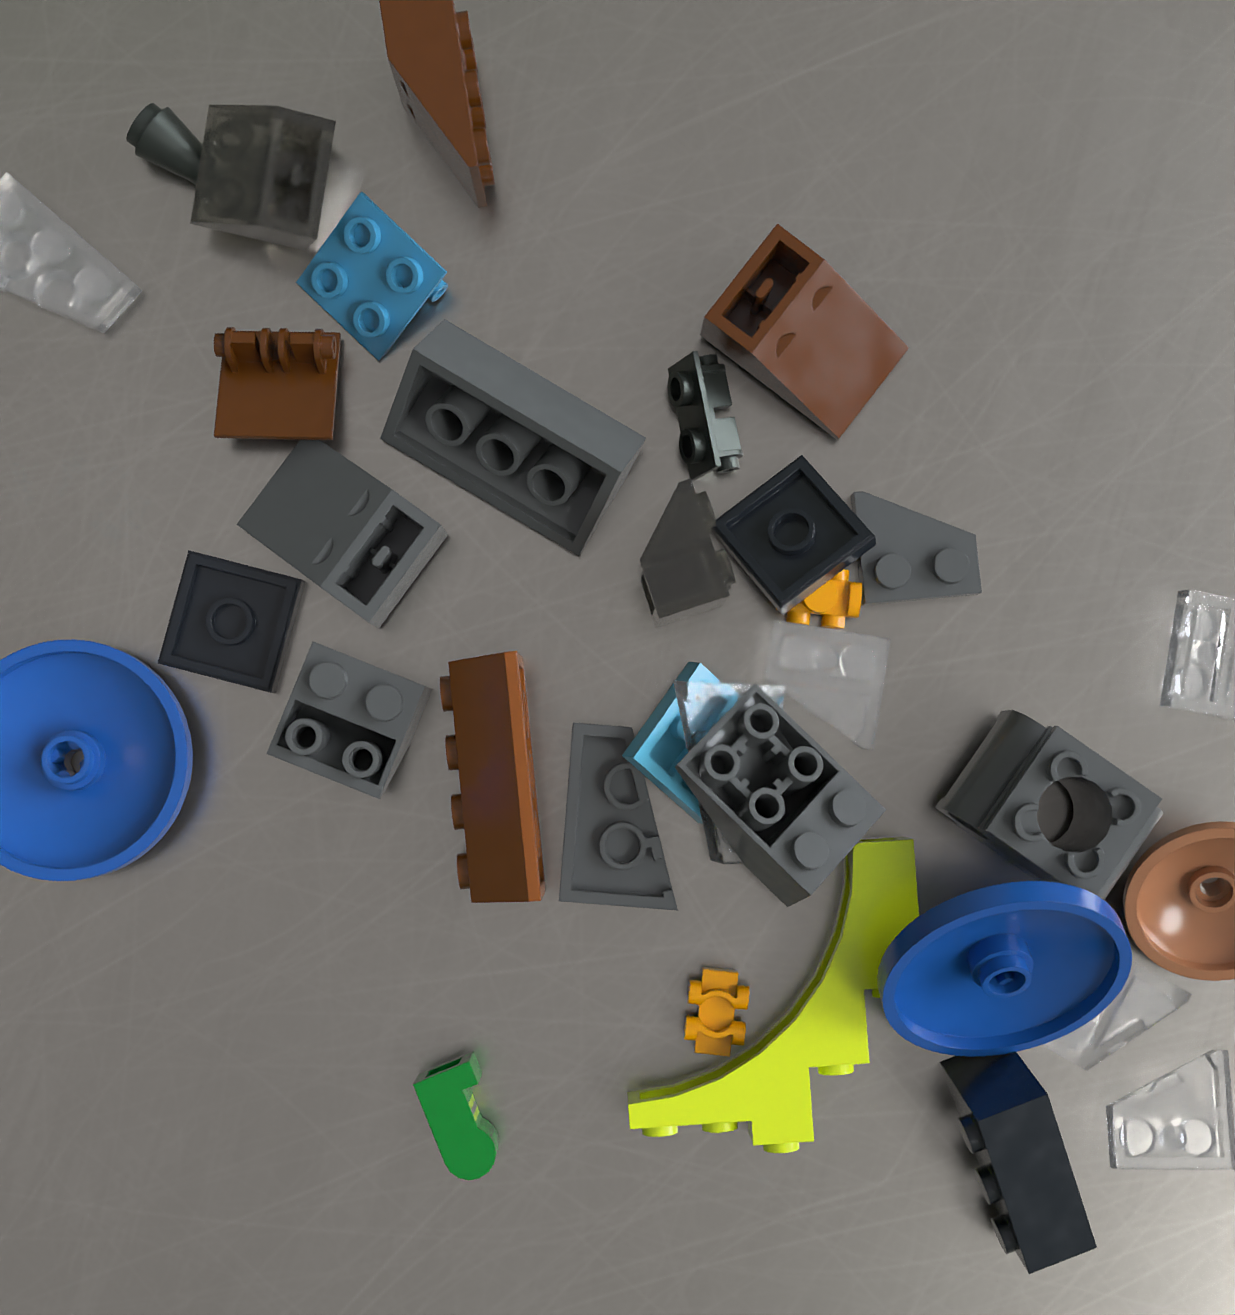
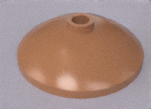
[1123,821,1235,981]

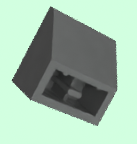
[267,642,432,799]

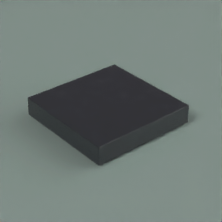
[710,455,876,615]
[158,550,306,693]

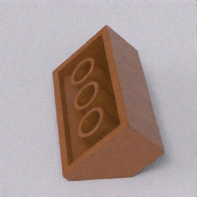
[440,651,546,903]

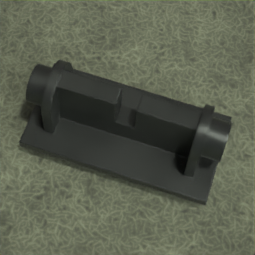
[667,351,743,480]

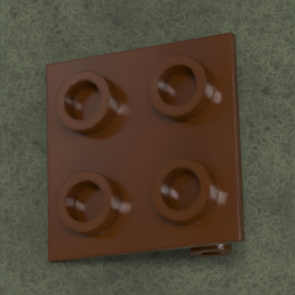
[214,327,341,440]

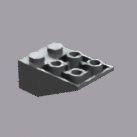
[237,440,448,628]
[675,683,886,907]

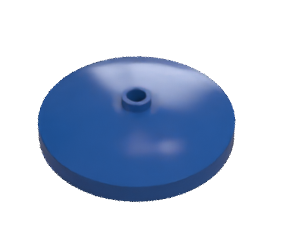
[0,639,193,881]
[877,881,1132,1057]

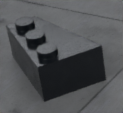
[940,1052,1097,1274]

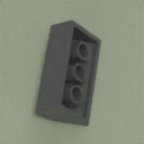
[380,319,646,556]

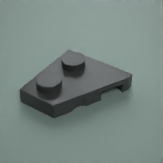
[851,491,982,606]

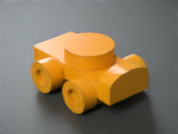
[776,569,862,629]
[684,967,749,1057]

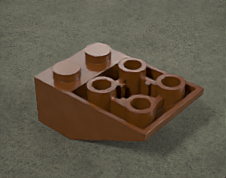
[379,0,495,208]
[700,224,909,440]

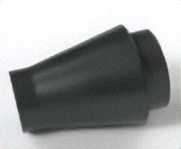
[126,103,219,188]

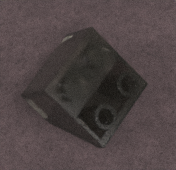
[190,105,336,250]
[638,478,736,628]

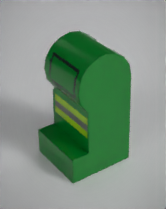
[413,1051,499,1180]

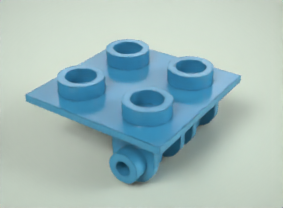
[296,192,448,361]

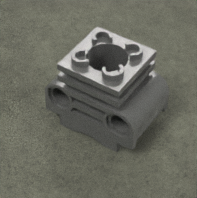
[935,710,1163,900]

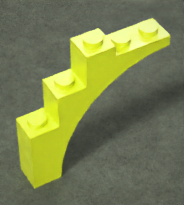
[627,836,919,1153]

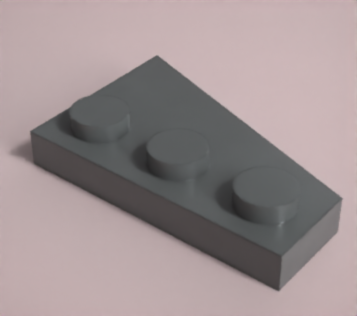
[559,723,678,911]

